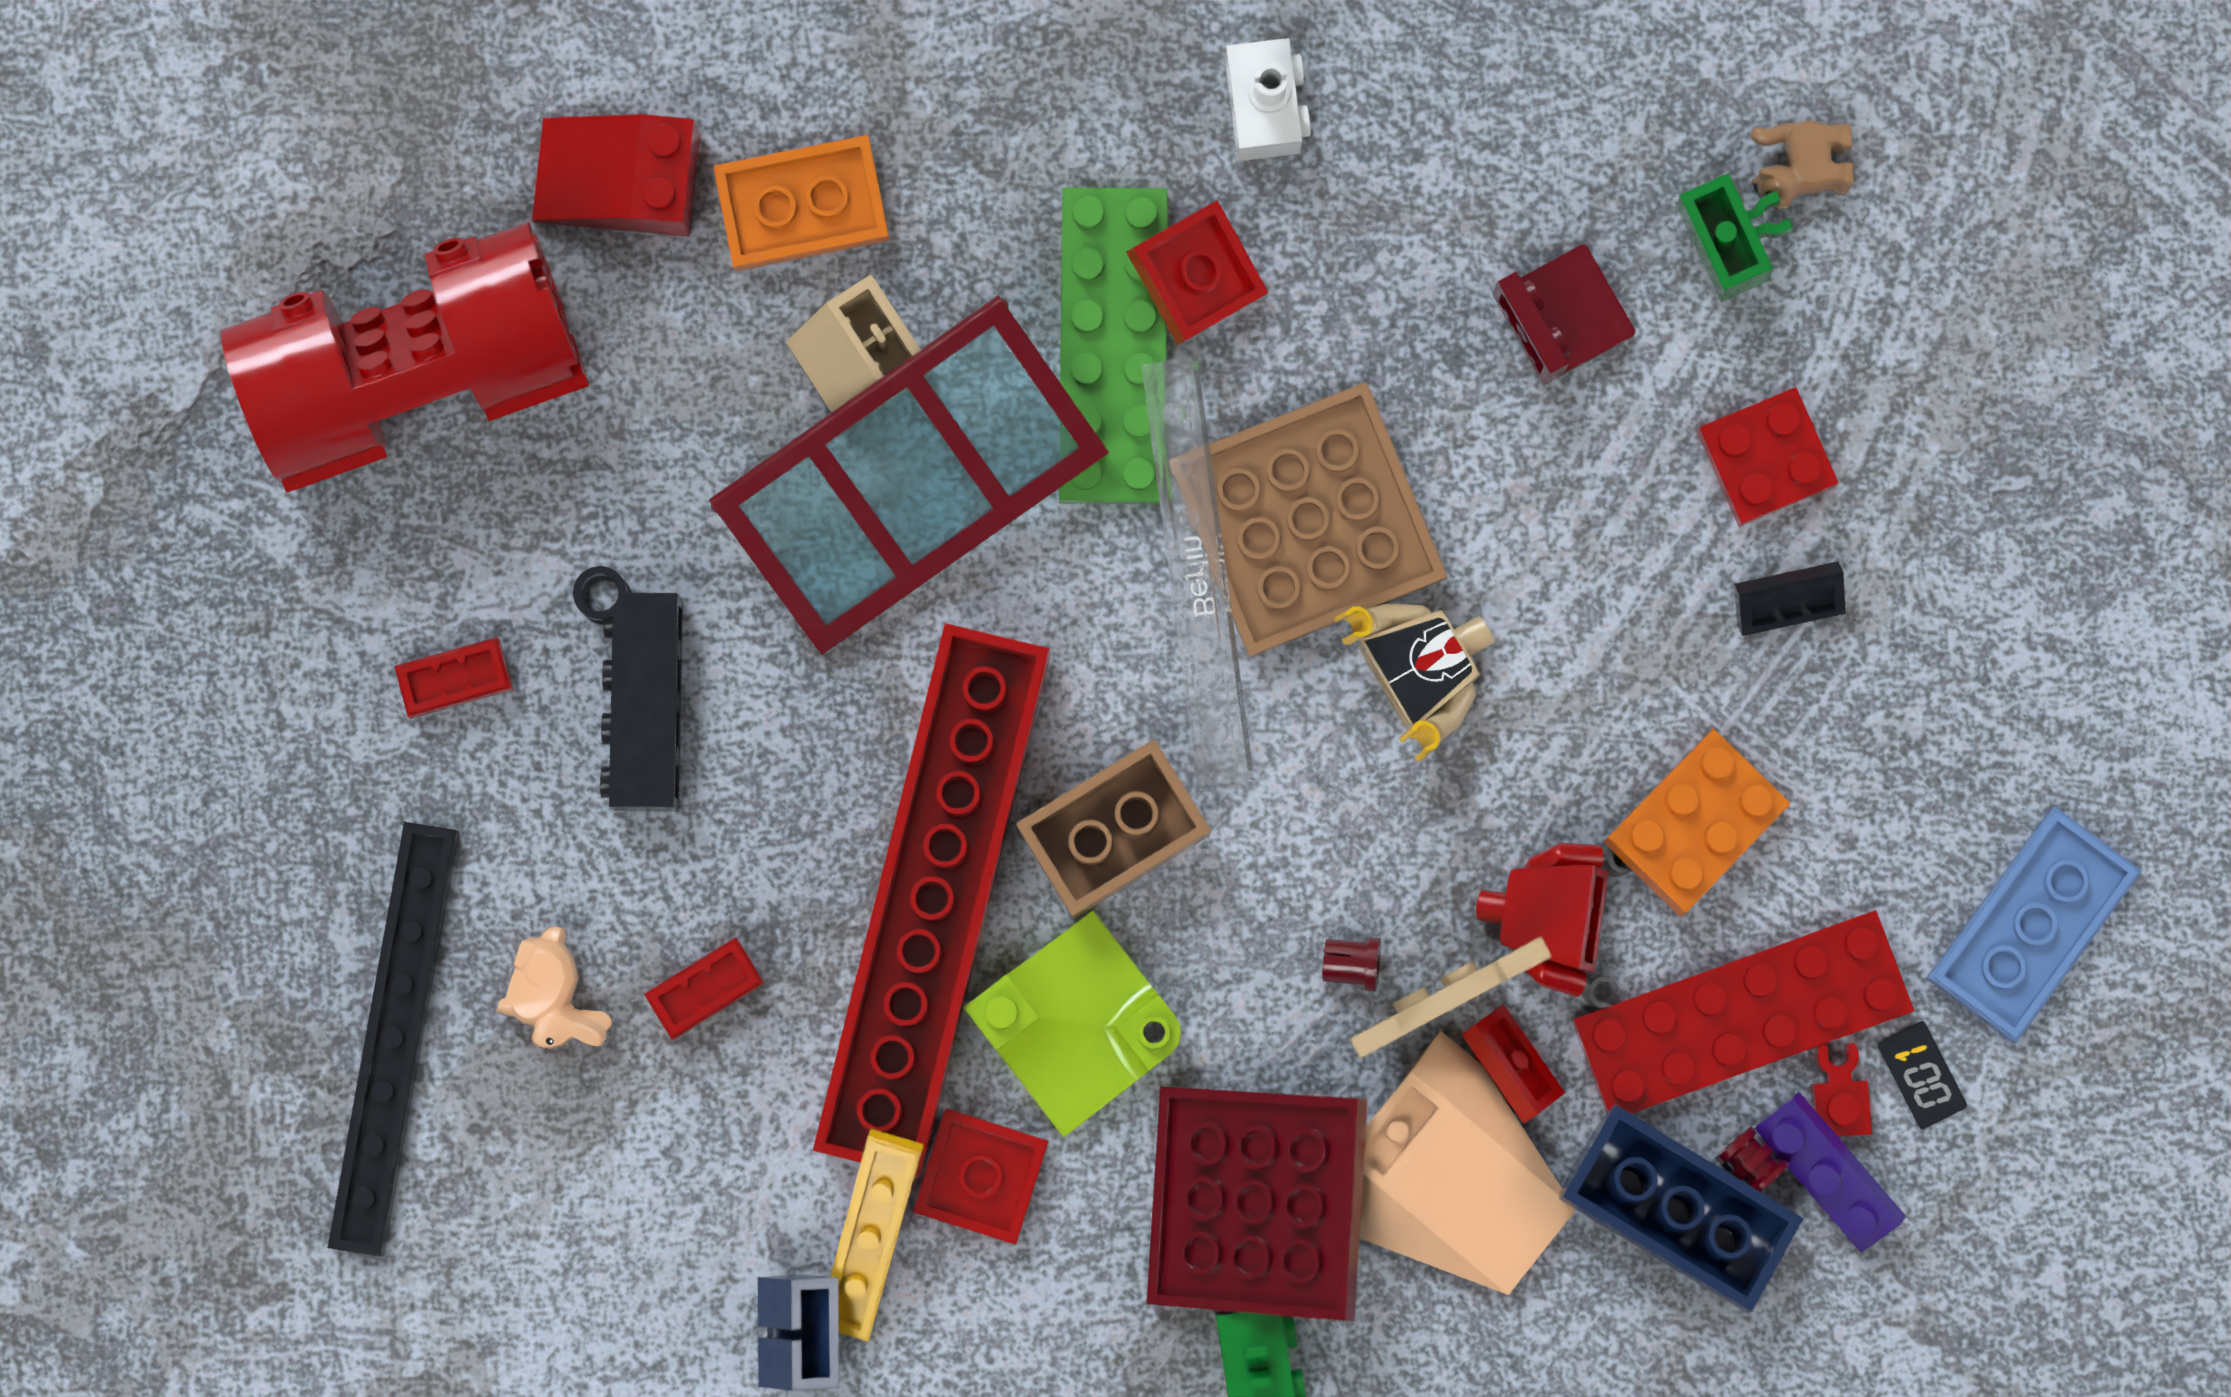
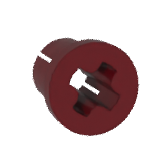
[1322,937,1381,992]

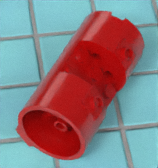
[221,222,589,493]

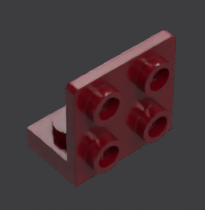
[1492,244,1635,385]

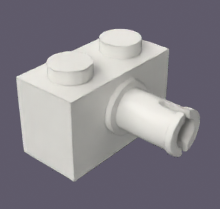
[1225,38,1310,161]

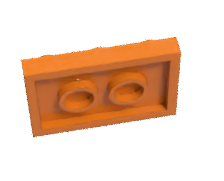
[713,135,890,272]
[1603,728,1791,917]

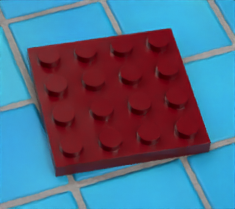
[1146,1086,1368,1321]

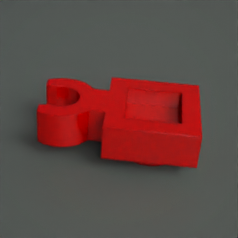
[1810,1043,1872,1137]

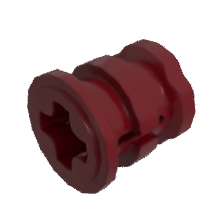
[1715,1126,1789,1192]

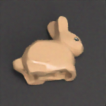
[497,926,612,1049]

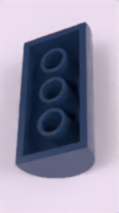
[1559,1104,1804,1314]

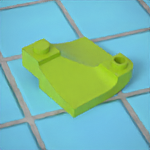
[963,910,1181,1137]

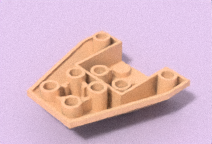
[1360,1031,1576,1295]

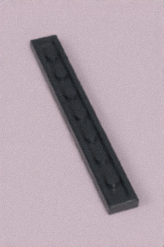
[327,822,460,1257]

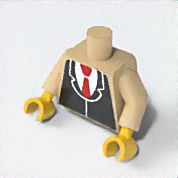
[1334,604,1495,761]

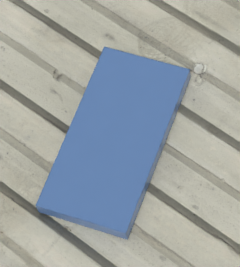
[1926,806,2142,1043]

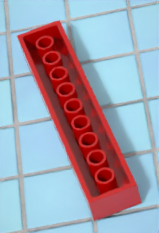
[812,623,1051,1177]

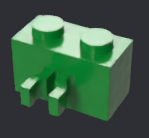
[1677,173,1793,302]
[1215,1311,1306,1397]

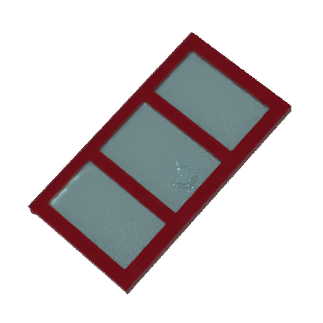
[709,295,1109,655]

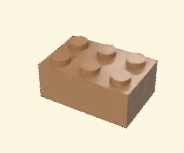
[1016,739,1211,920]

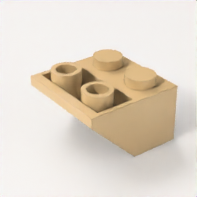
[786,274,932,424]

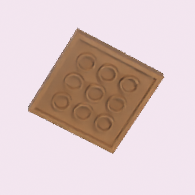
[1169,382,1447,658]

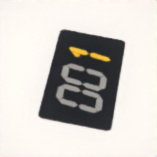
[1877,1021,1967,1129]

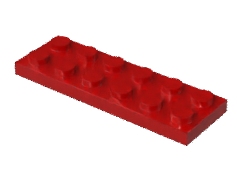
[1572,910,1915,1114]

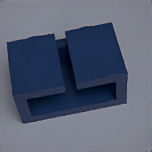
[757,1274,839,1391]

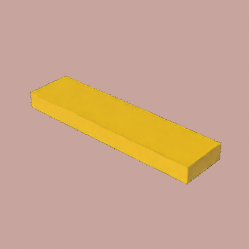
[830,1129,924,1342]

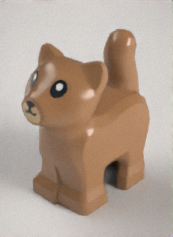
[1750,120,1854,210]

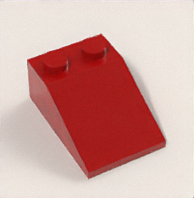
[532,114,701,237]

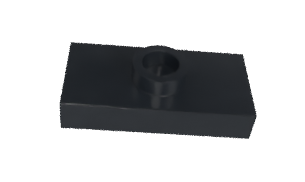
[1734,561,1846,636]

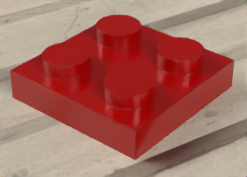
[1126,200,1269,345]
[1696,387,1839,527]
[913,1108,1049,1245]

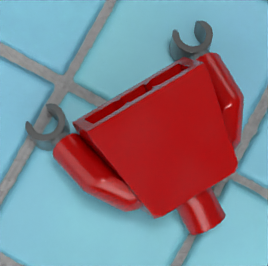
[1476,843,1632,1008]

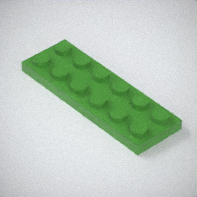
[1059,188,1168,505]

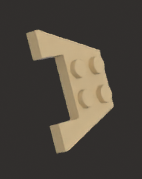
[1350,937,1552,1059]

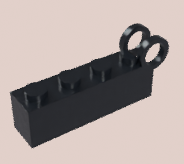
[573,566,683,811]

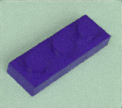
[1754,1092,1906,1253]

